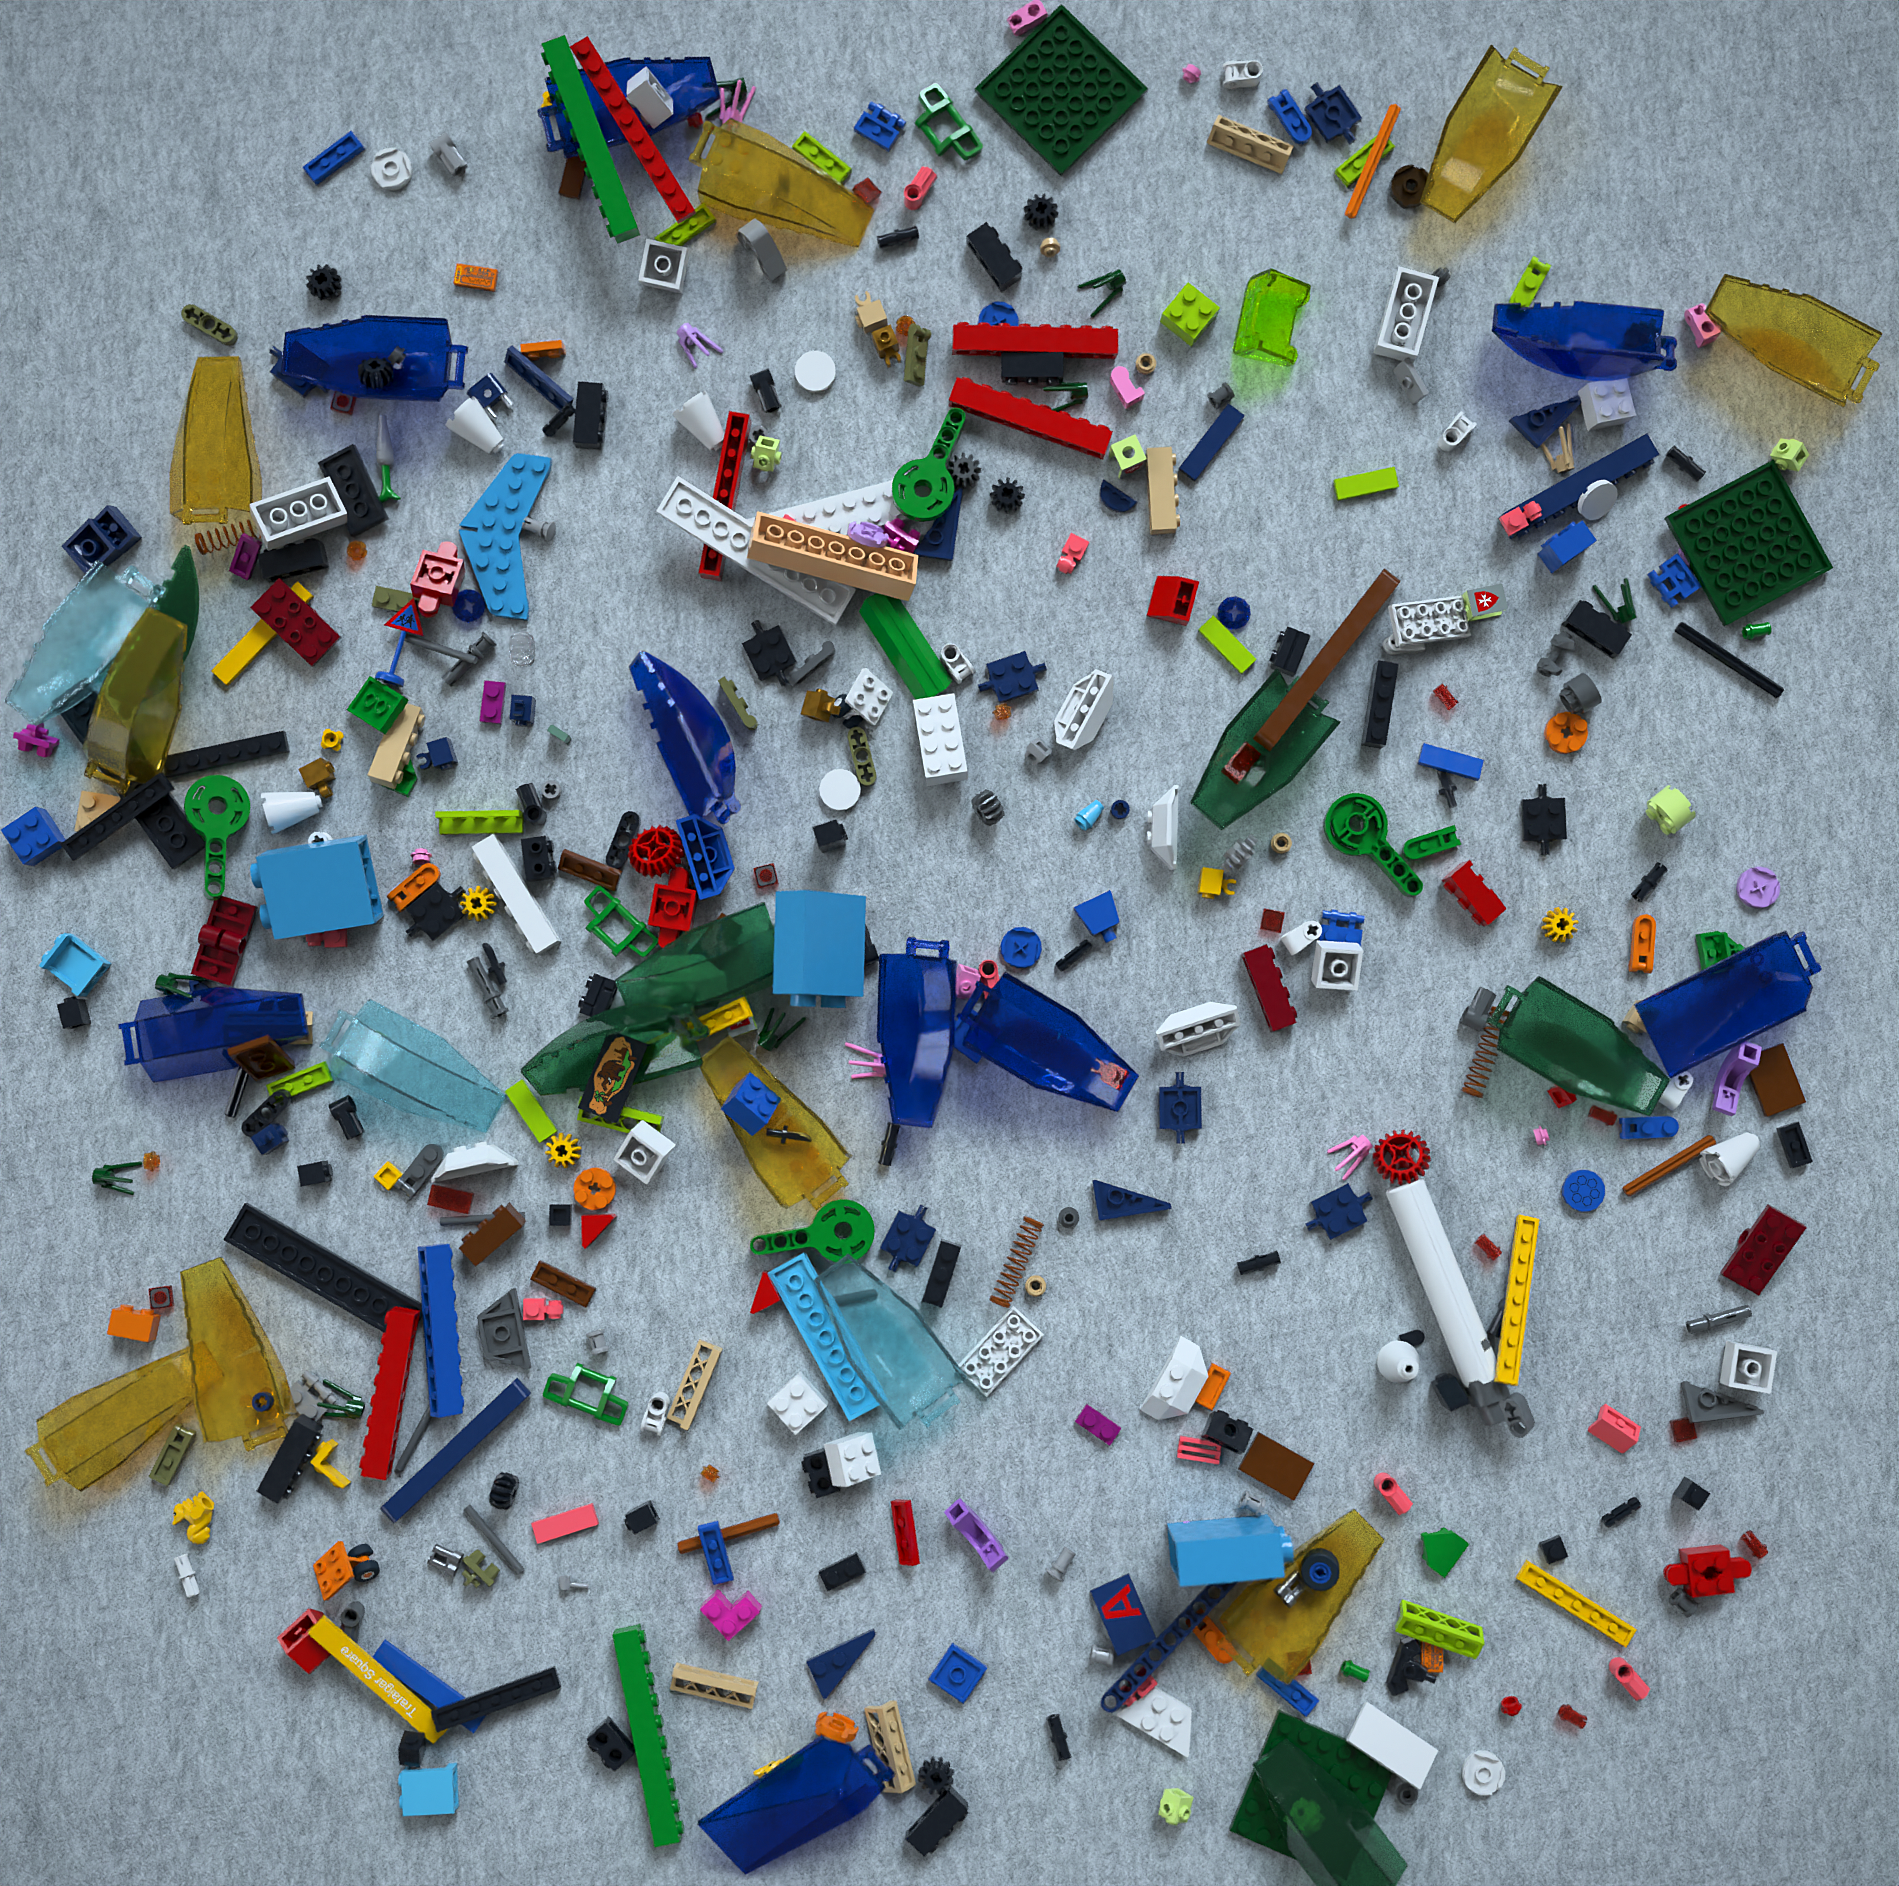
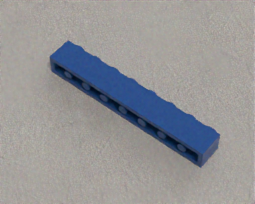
[417,1244,464,1418]

